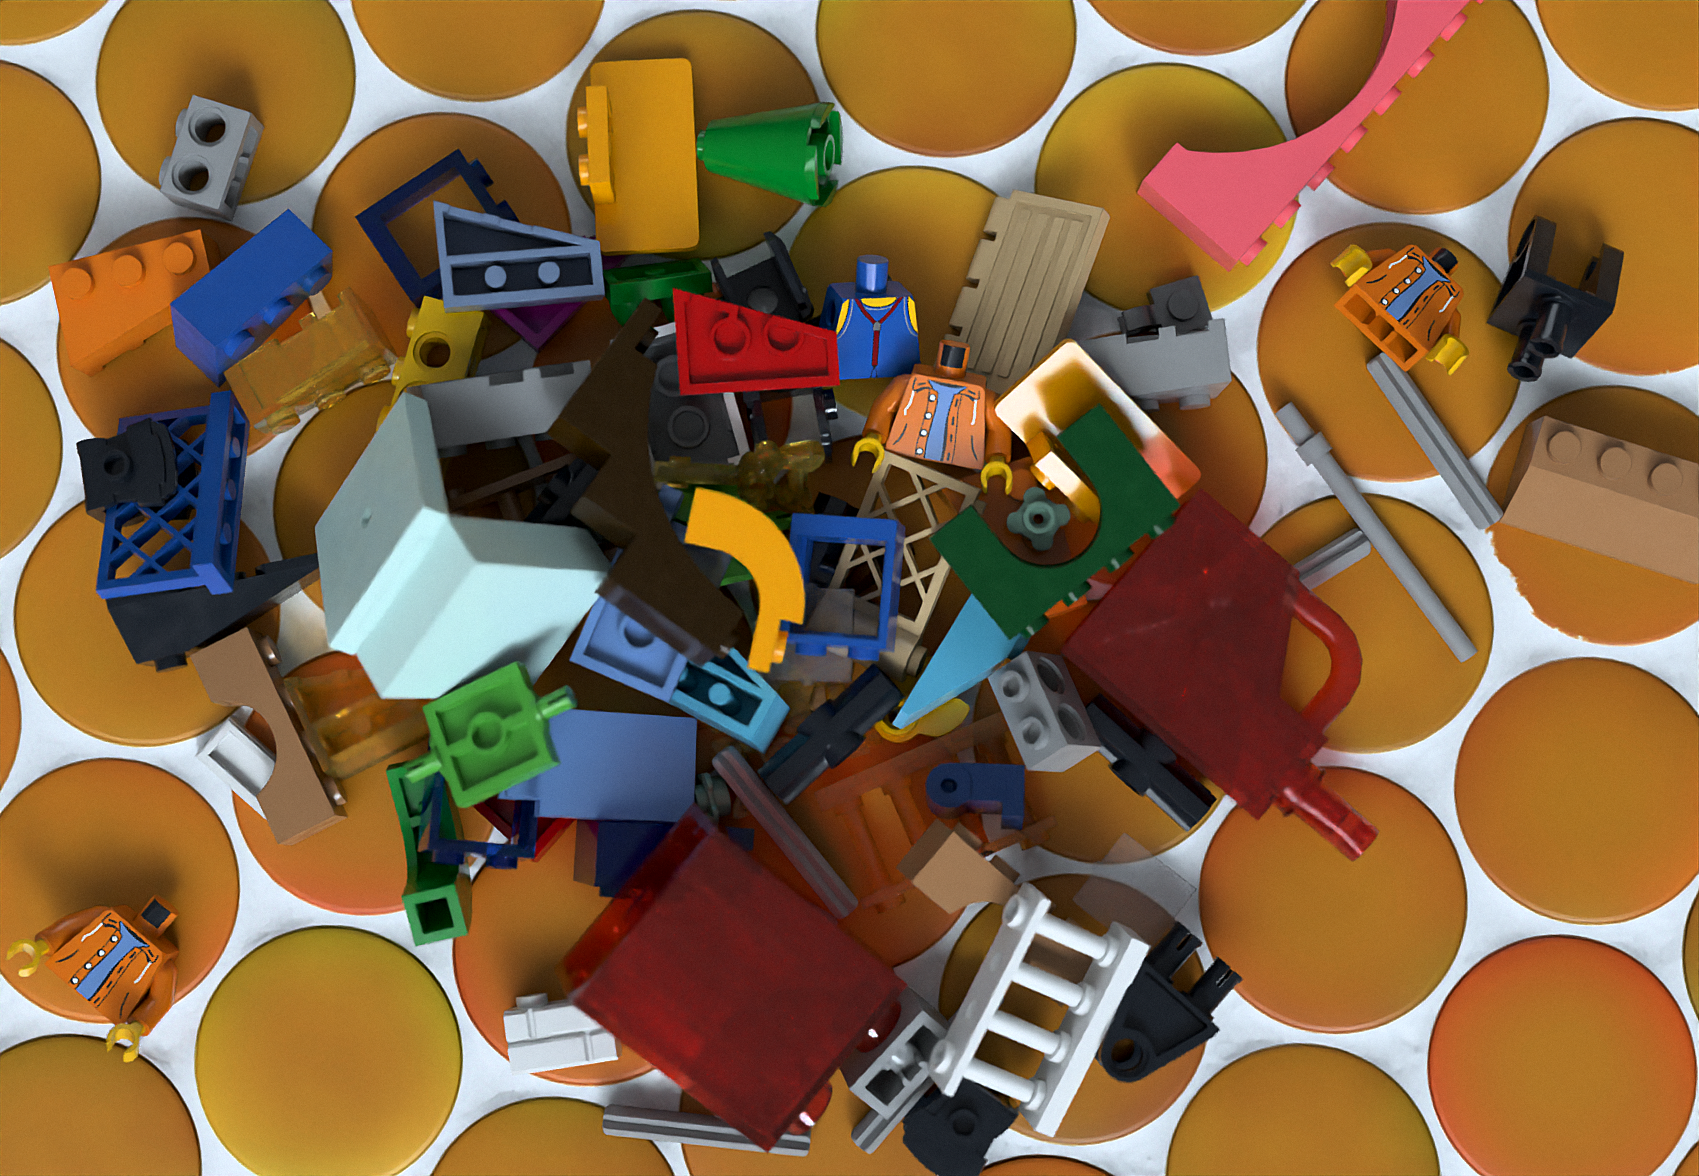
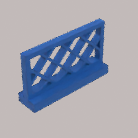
[95,390,250,599]

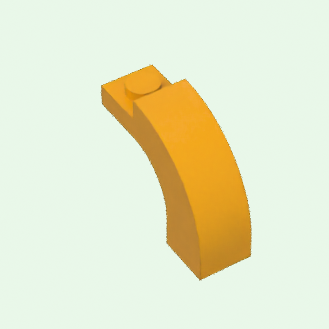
[685,488,805,673]

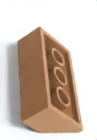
[1498,416,1699,584]

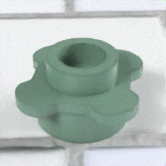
[1006,487,1070,551]
[694,772,731,825]

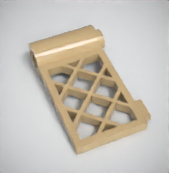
[808,450,987,683]

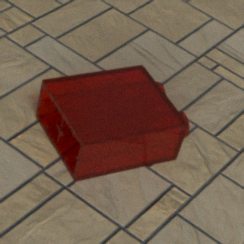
[553,802,908,1154]

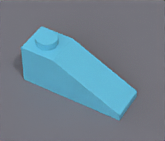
[892,594,1031,729]

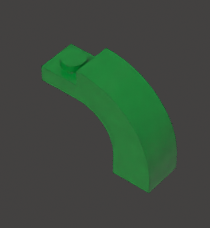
[386,760,472,947]

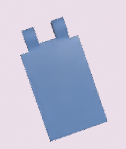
[569,484,732,703]
[498,709,697,824]

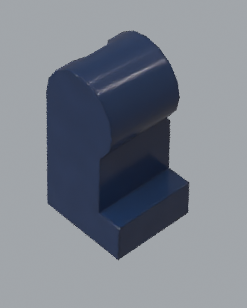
[926,763,1025,830]

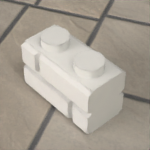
[503,984,622,1076]

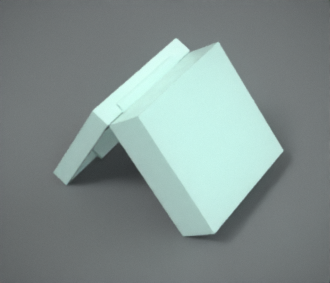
[315,391,612,698]

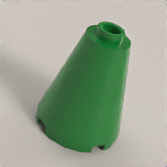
[697,102,843,207]

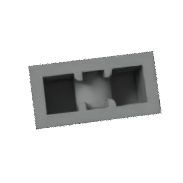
[837,986,951,1120]

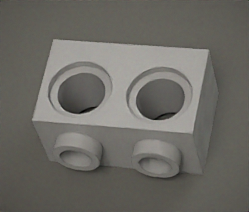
[159,95,264,222]
[987,651,1102,772]

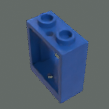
[781,513,906,661]

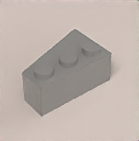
[1076,318,1232,414]
[406,360,591,458]

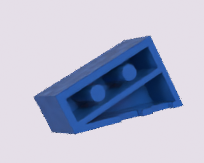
[170,209,333,388]

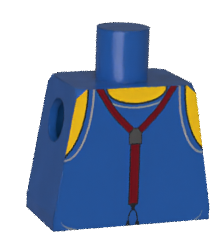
[819,255,921,380]

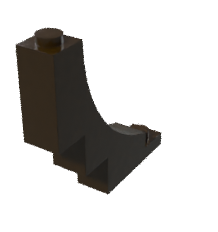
[546,297,744,668]

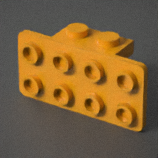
[577,58,700,256]
[994,338,1201,526]

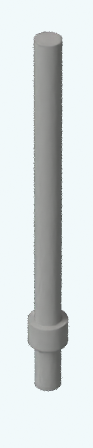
[1275,401,1478,663]

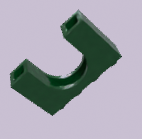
[929,403,1181,641]

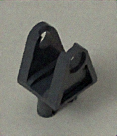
[1486,215,1624,382]
[1094,921,1243,1083]

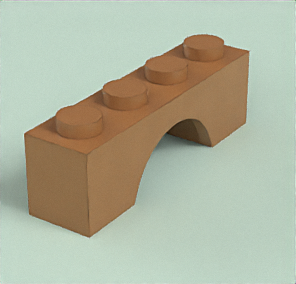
[190,627,348,846]
[895,818,1093,1007]

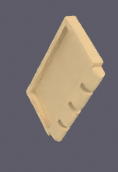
[934,190,1110,396]

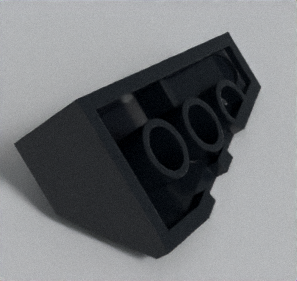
[105,553,321,673]

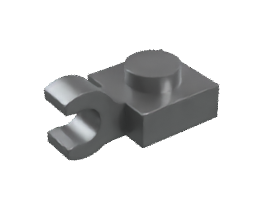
[1117,275,1213,337]

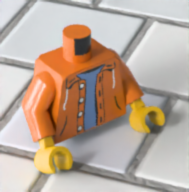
[1330,244,1469,376]
[850,340,1013,494]
[6,895,179,1062]

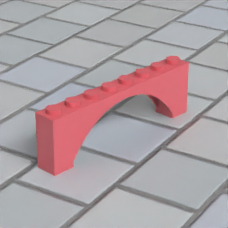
[1137,0,1484,272]

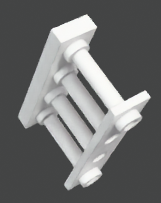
[928,881,1150,1137]

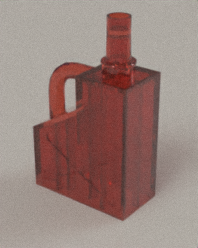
[1055,488,1379,862]

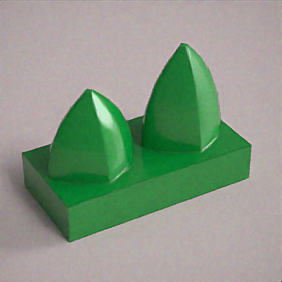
[603,258,713,327]

